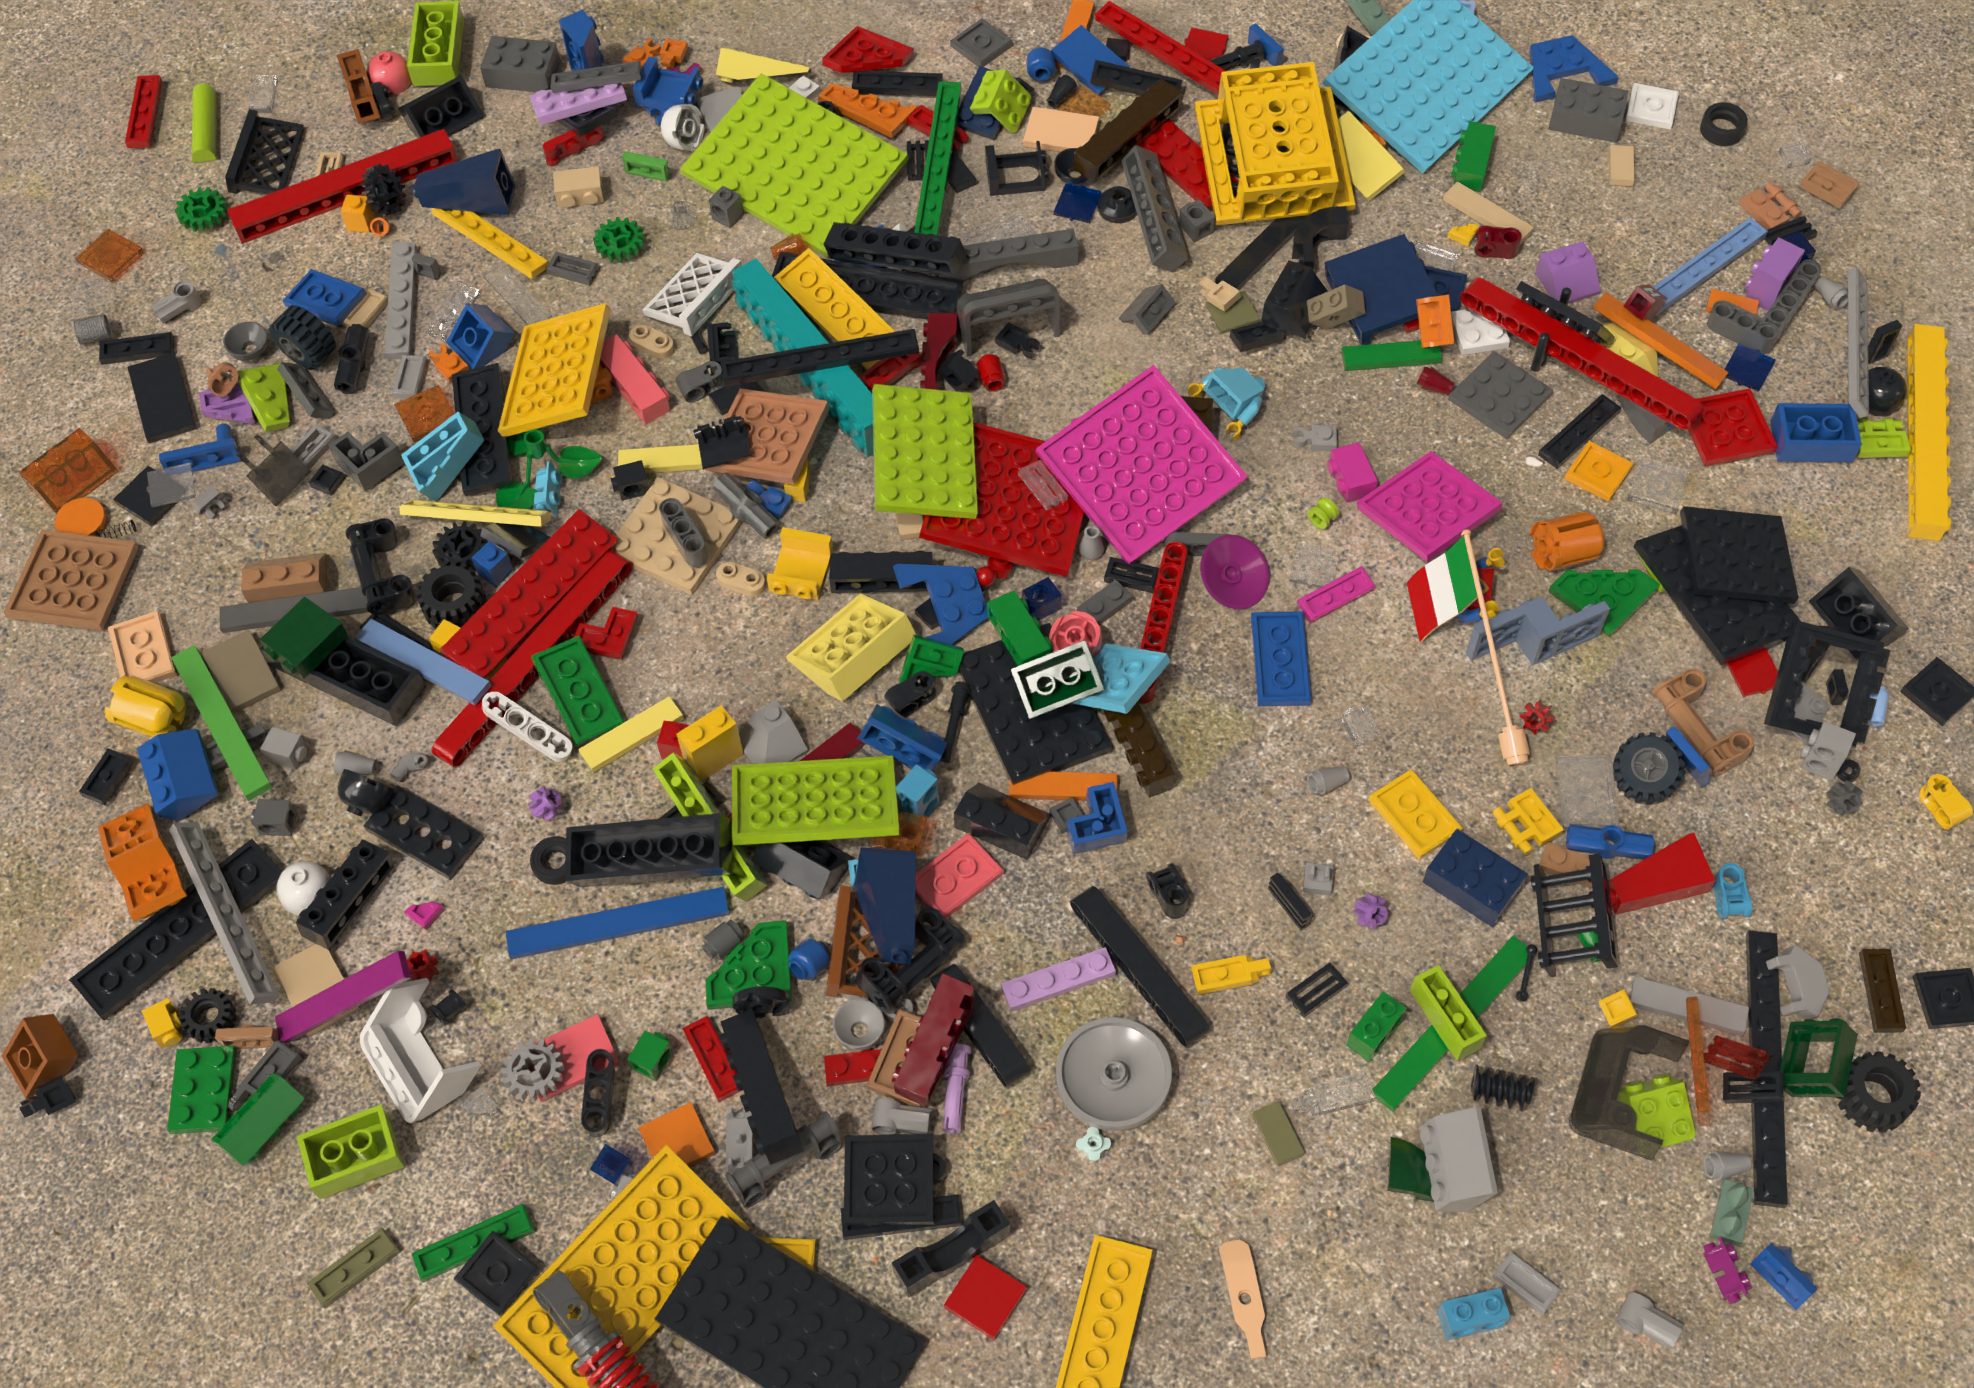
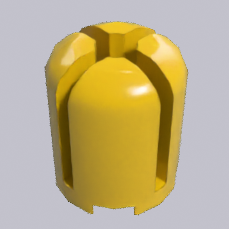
[105,675,186,738]

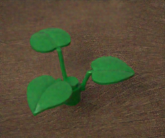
[496,428,602,509]

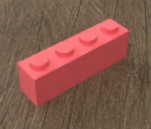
[599,334,670,425]

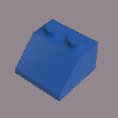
[446,303,515,369]

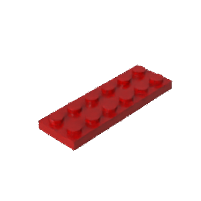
[1138,119,1239,212]

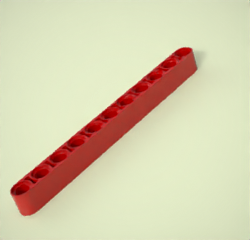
[1460,277,1704,430]
[431,550,633,768]

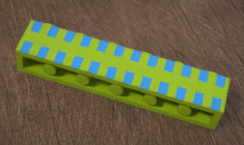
[652,752,768,902]

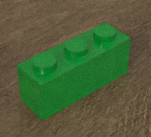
[1451,121,1496,192]
[987,590,1053,666]
[211,1073,305,1166]

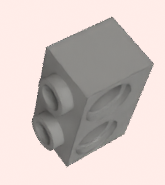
[1800,721,1856,781]

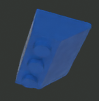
[559,9,604,71]
[857,704,947,771]
[137,729,220,822]

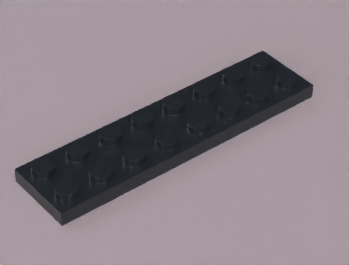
[772,252,963,319]
[69,839,282,1021]

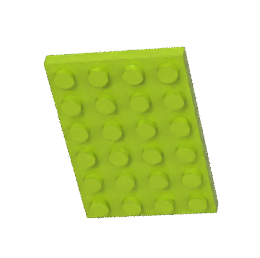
[872,384,978,519]
[732,756,899,845]

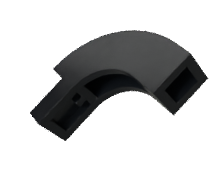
[1291,206,1348,269]

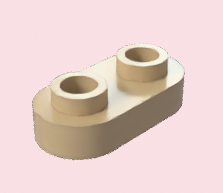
[629,325,674,359]
[716,562,766,597]

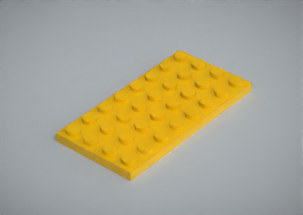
[492,1145,750,1388]

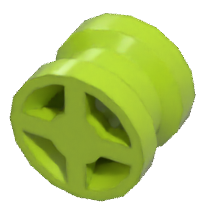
[1307,497,1340,529]

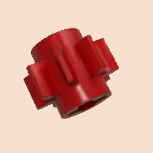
[1519,699,1556,734]
[407,949,439,984]

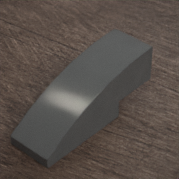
[1618,394,1669,444]

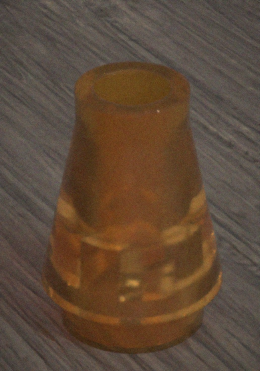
[770,233,806,260]

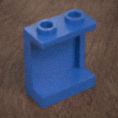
[633,57,703,111]

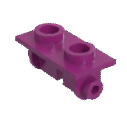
[1703,1237,1753,1304]

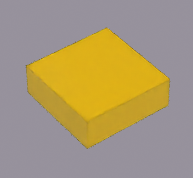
[1598,989,1639,1029]

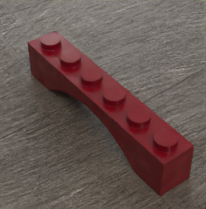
[920,313,958,390]

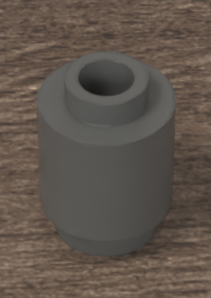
[702,920,744,960]

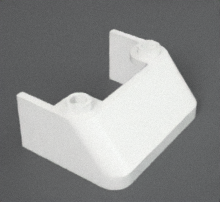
[360,978,481,1123]

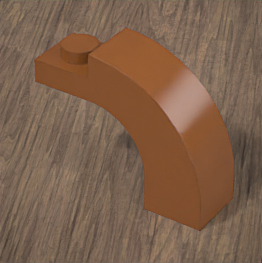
[337,49,380,124]

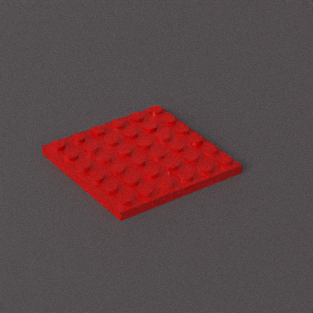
[919,422,1084,577]

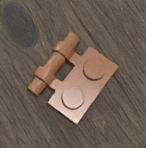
[1739,181,1802,230]

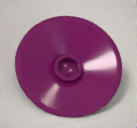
[1200,535,1269,609]

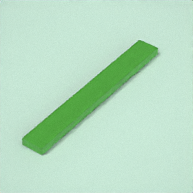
[171,645,273,801]

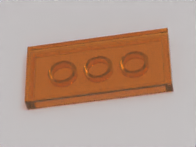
[1686,996,1710,1126]

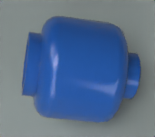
[1026,47,1056,82]
[788,939,830,980]

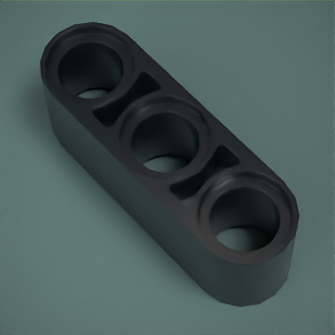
[581,1049,615,1137]

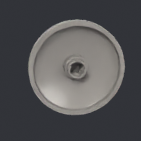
[1056,1017,1172,1131]

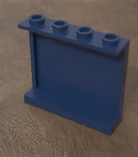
[1325,234,1442,345]

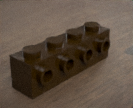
[1104,701,1175,798]

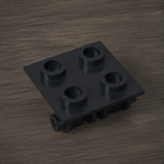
[693,415,751,470]

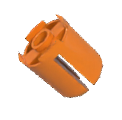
[1529,511,1605,571]

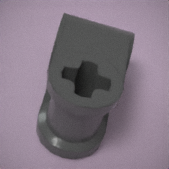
[676,361,725,403]

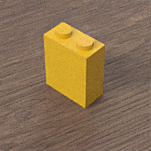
[676,705,744,782]

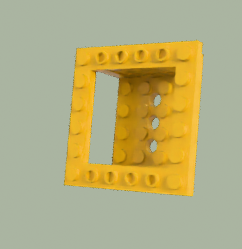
[1194,62,1355,226]

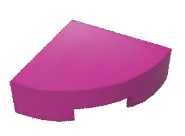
[404,902,445,930]

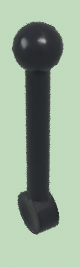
[1516,944,1537,1002]

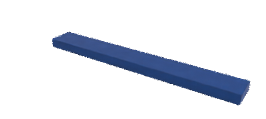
[506,887,729,959]

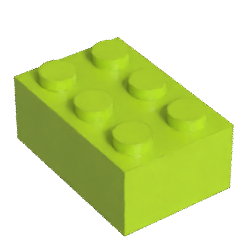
[296,1104,405,1199]

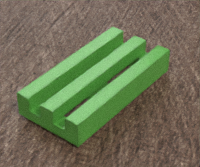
[622,151,671,182]

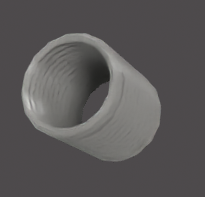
[73,313,112,345]

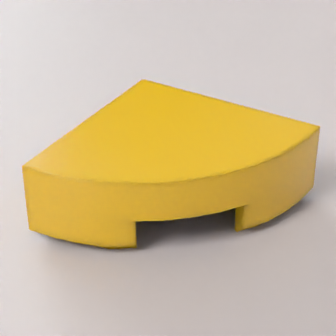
[1447,223,1480,247]

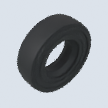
[530,836,566,885]

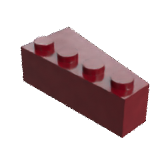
[892,973,974,1107]

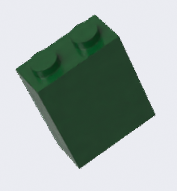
[259,596,348,680]

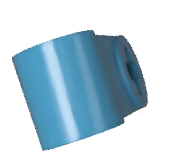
[1713,863,1752,919]

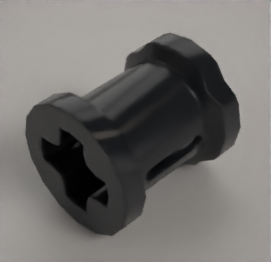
[429,989,468,1026]

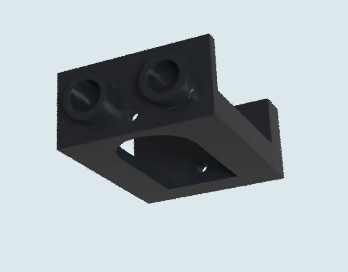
[985,141,1049,196]

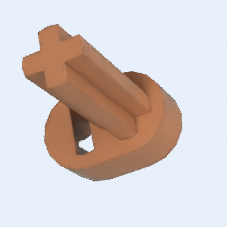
[206,362,238,397]

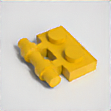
[1492,788,1564,855]

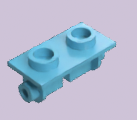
[533,461,562,516]

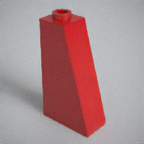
[1609,833,1716,915]

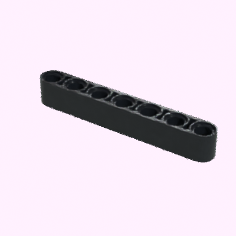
[1070,886,1210,1048]

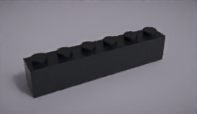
[719,1009,804,1165]

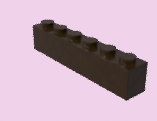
[1073,79,1182,183]

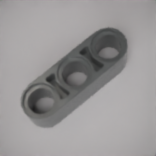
[659,498,708,567]

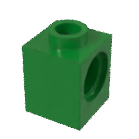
[627,1030,673,1081]

